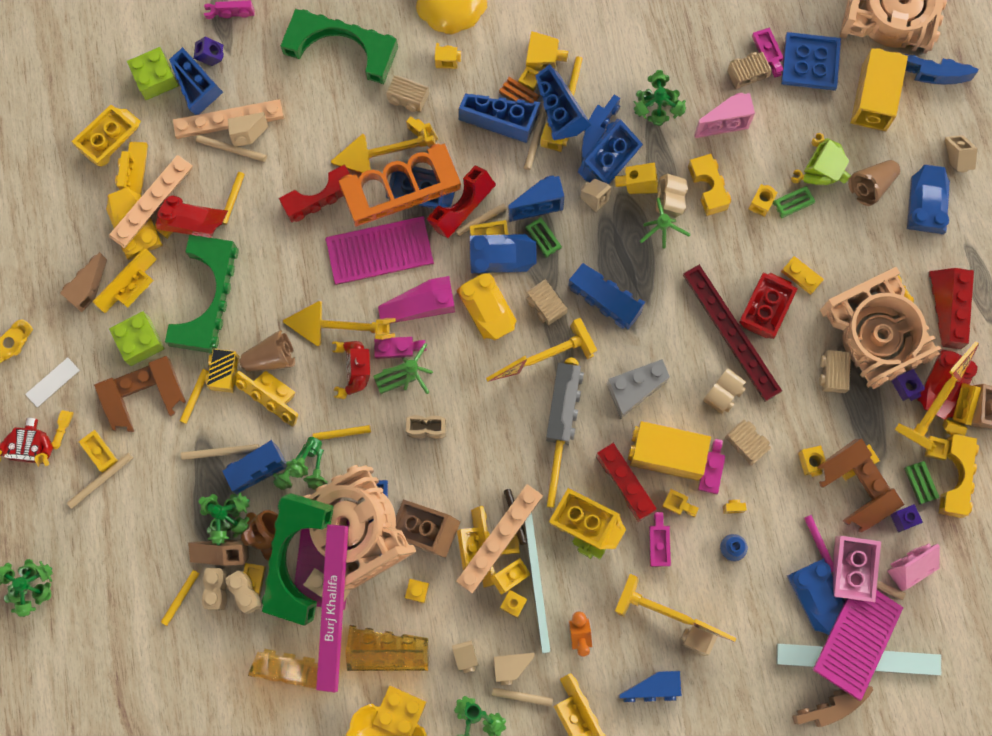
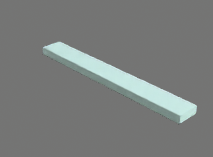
[525,513,550,654]
[776,644,941,675]

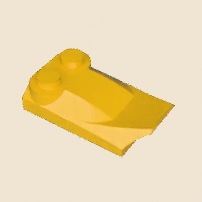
[71,105,141,166]
[106,187,163,260]
[457,273,517,340]
[549,488,626,550]

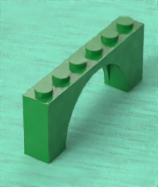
[280,8,398,85]
[165,235,239,353]
[262,493,334,626]

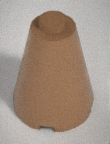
[848,160,900,206]
[239,330,295,372]

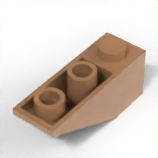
[60,252,107,312]
[188,539,249,566]

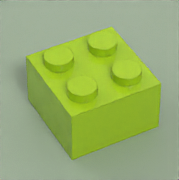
[127,47,179,100]
[109,311,165,366]

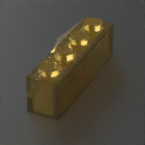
[345,625,429,671]
[248,648,318,689]

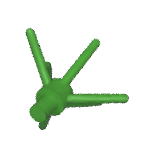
[640,198,691,249]
[382,343,433,394]

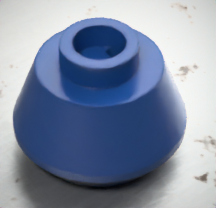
[720,534,748,561]

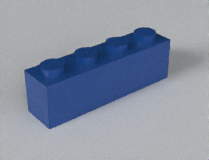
[535,64,591,140]
[568,263,645,330]

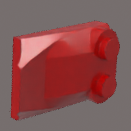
[156,196,228,238]
[739,272,798,339]
[917,349,978,420]

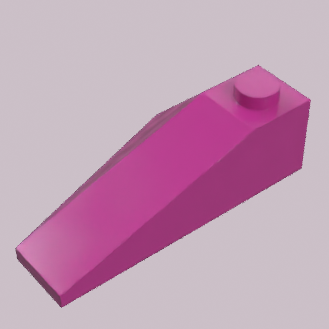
[378,276,455,323]

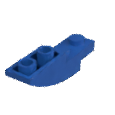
[905,54,979,85]
[581,94,621,163]

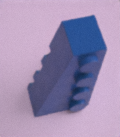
[458,93,541,143]

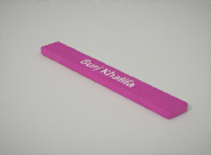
[316,524,349,693]

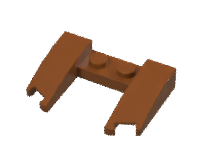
[94,356,186,432]
[817,439,905,532]

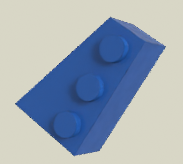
[222,440,287,494]

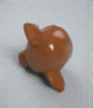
[241,510,278,561]

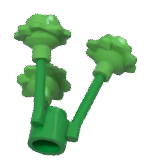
[273,437,328,490]
[454,696,506,736]

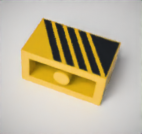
[205,349,240,393]

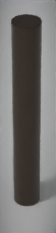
[504,489,528,545]

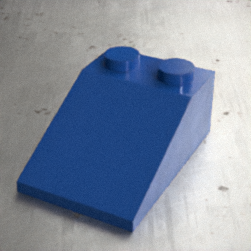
[508,176,565,222]

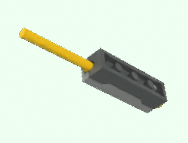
[546,357,584,508]

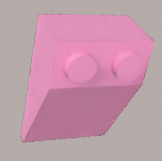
[694,93,755,138]
[833,536,881,602]

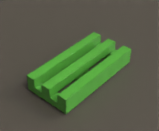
[773,186,815,219]
[525,217,562,258]
[373,363,416,394]
[904,461,940,505]

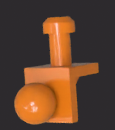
[569,611,592,657]

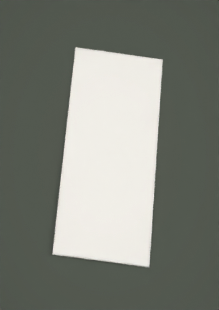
[25,357,80,407]

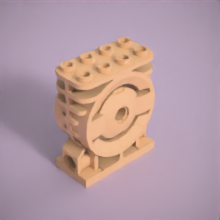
[839,0,947,54]
[820,267,941,389]
[303,465,416,591]

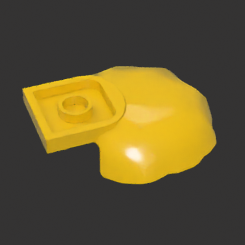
[416,0,487,35]
[346,685,427,736]

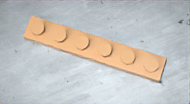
[173,99,284,139]
[109,155,193,248]
[456,484,543,594]

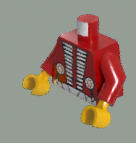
[332,341,370,399]
[0,418,53,467]

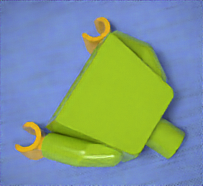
[791,133,851,185]

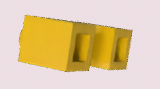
[688,153,731,216]

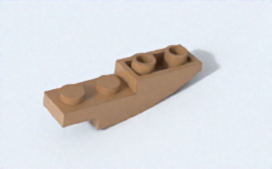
[792,686,873,727]

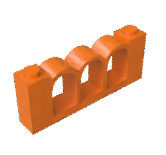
[339,143,461,227]

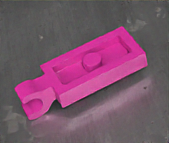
[204,0,255,19]
[752,27,784,78]
[374,337,427,359]
[698,439,725,494]
[649,512,671,567]

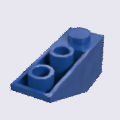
[618,671,682,702]

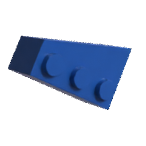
[169,47,223,115]

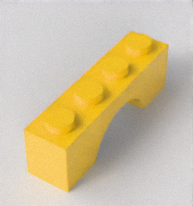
[938,434,979,518]

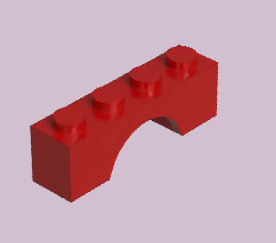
[279,164,350,223]
[426,165,496,238]
[596,442,657,522]

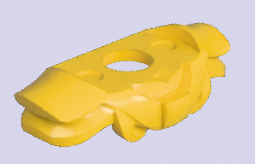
[0,319,33,363]

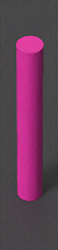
[804,515,833,572]

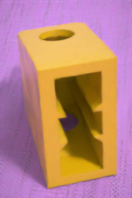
[526,31,568,71]
[615,163,658,194]

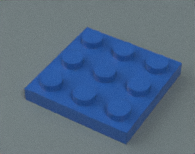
[781,32,841,91]

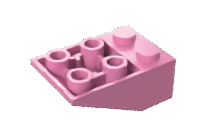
[887,543,940,591]

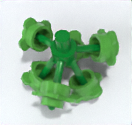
[633,70,686,126]
[198,492,250,545]
[0,559,53,617]

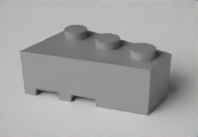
[607,359,670,419]

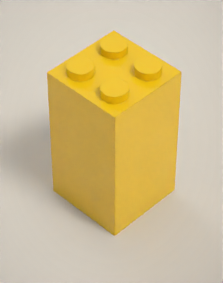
[850,48,908,131]
[627,421,711,481]

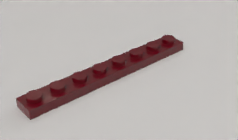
[683,264,782,402]

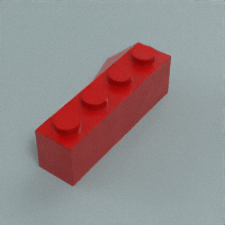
[929,268,974,349]

